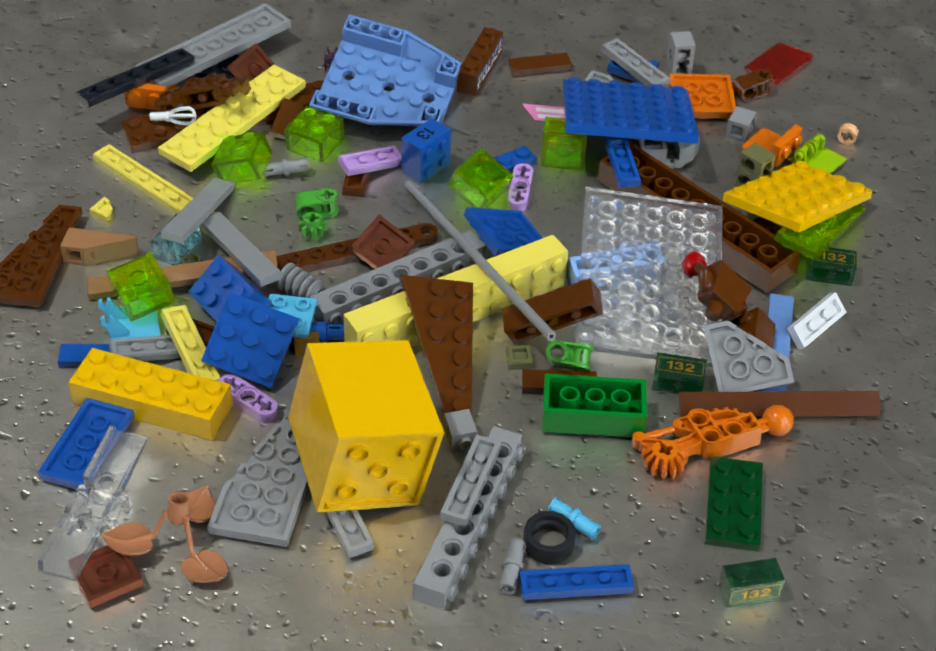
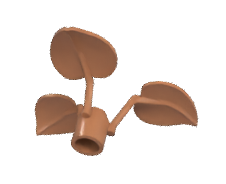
[102,485,228,583]

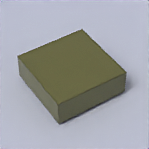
[506,345,534,370]

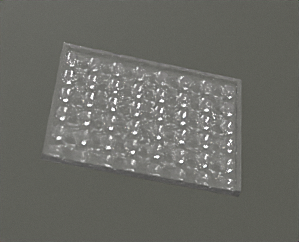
[574,187,722,367]

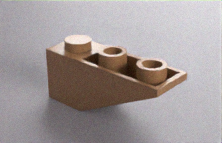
[60,227,139,266]

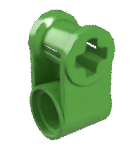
[295,188,339,220]
[546,340,594,371]

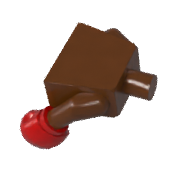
[682,251,752,321]

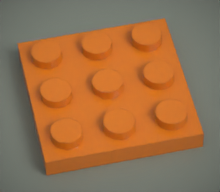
[669,73,736,119]

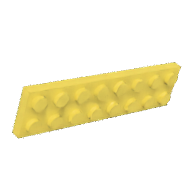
[158,65,306,172]

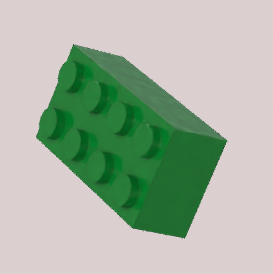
[542,374,647,437]

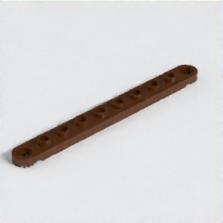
[247,223,438,284]

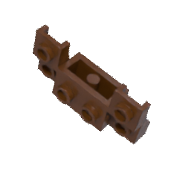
[154,73,251,111]

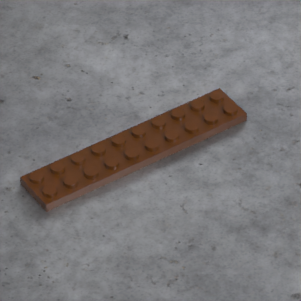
[122,80,327,153]

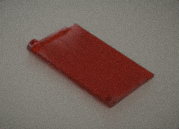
[744,42,813,85]

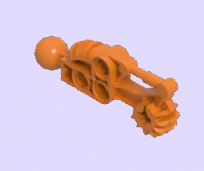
[632,405,794,480]

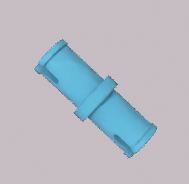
[547,497,601,540]

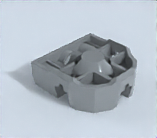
[631,135,700,168]

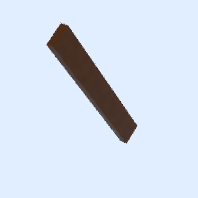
[678,391,881,418]

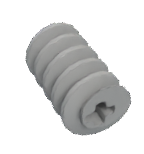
[276,263,326,298]

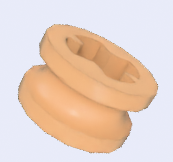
[837,123,858,145]

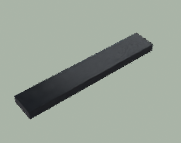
[76,48,195,107]

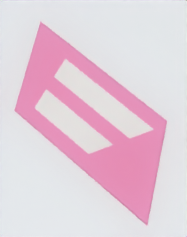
[522,103,565,123]

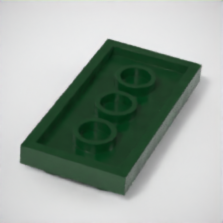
[705,456,763,552]

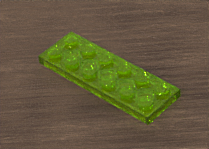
[775,204,867,260]

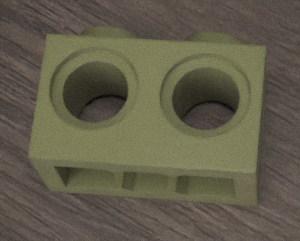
[735,143,776,187]

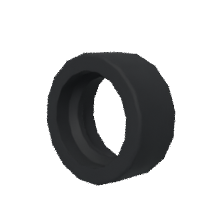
[523,511,576,564]

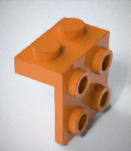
[124,82,178,112]
[741,124,803,168]

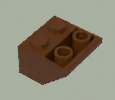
[727,307,776,349]

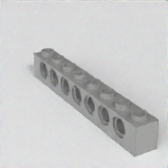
[310,230,486,324]
[413,426,525,610]

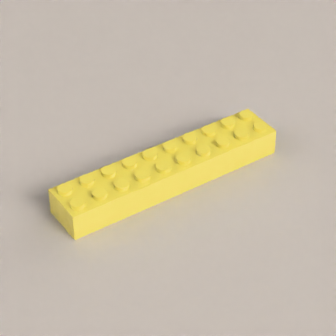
[344,235,568,346]

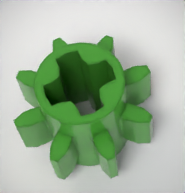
[298,212,327,240]

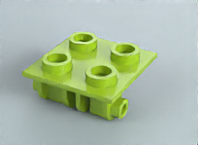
[787,134,847,174]

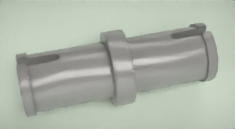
[263,157,309,177]
[498,539,527,595]

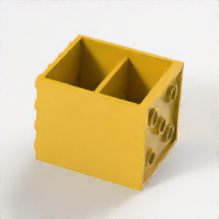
[288,340,444,513]

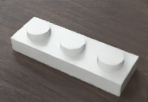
[787,292,846,349]

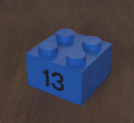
[401,119,451,183]

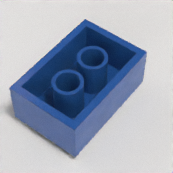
[188,255,272,322]

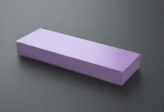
[337,146,401,176]

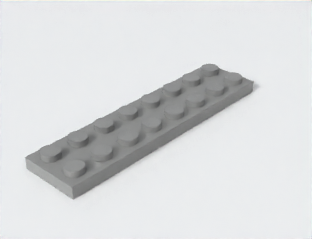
[135,3,291,88]

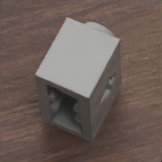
[666,31,696,74]

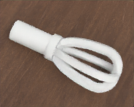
[150,106,197,125]

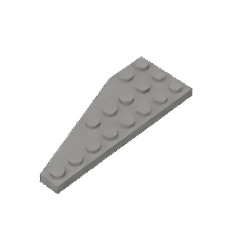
[207,409,308,547]

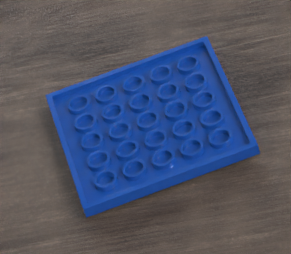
[562,77,699,144]

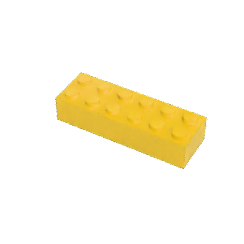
[68,348,233,441]

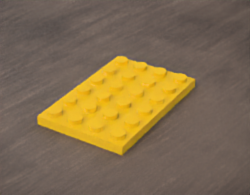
[722,161,873,232]

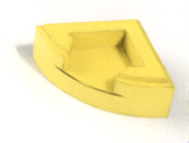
[89,197,113,223]

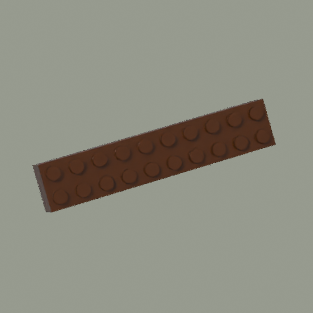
[598,142,801,293]

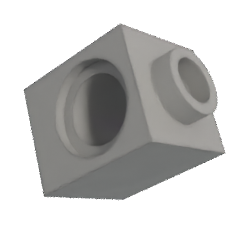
[725,106,757,143]
[444,409,477,453]

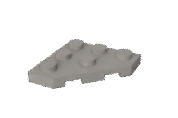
[704,321,794,392]

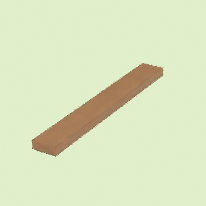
[87,250,278,301]

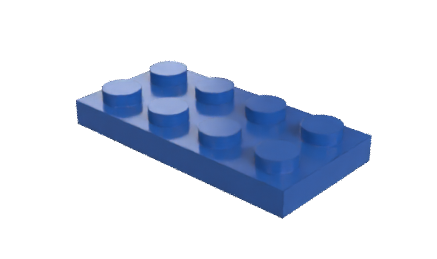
[37,398,134,492]

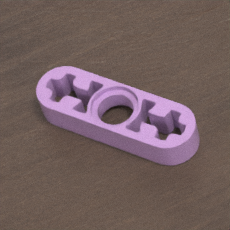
[507,163,533,212]
[219,374,278,423]

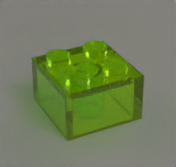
[284,106,344,163]
[541,117,587,171]
[211,131,273,183]
[447,148,514,209]
[106,252,175,322]

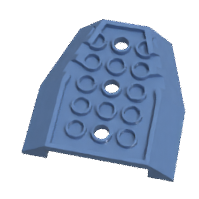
[309,14,461,126]

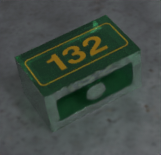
[806,245,857,286]
[652,352,707,394]
[718,558,785,608]

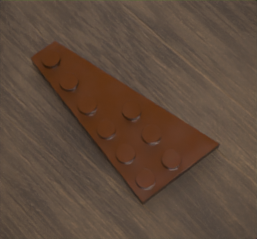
[0,205,83,308]
[399,275,473,418]

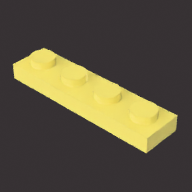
[161,305,221,381]

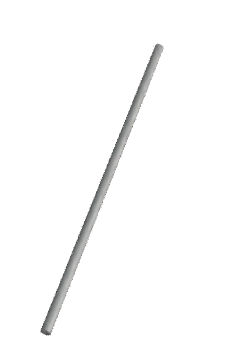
[404,180,556,341]

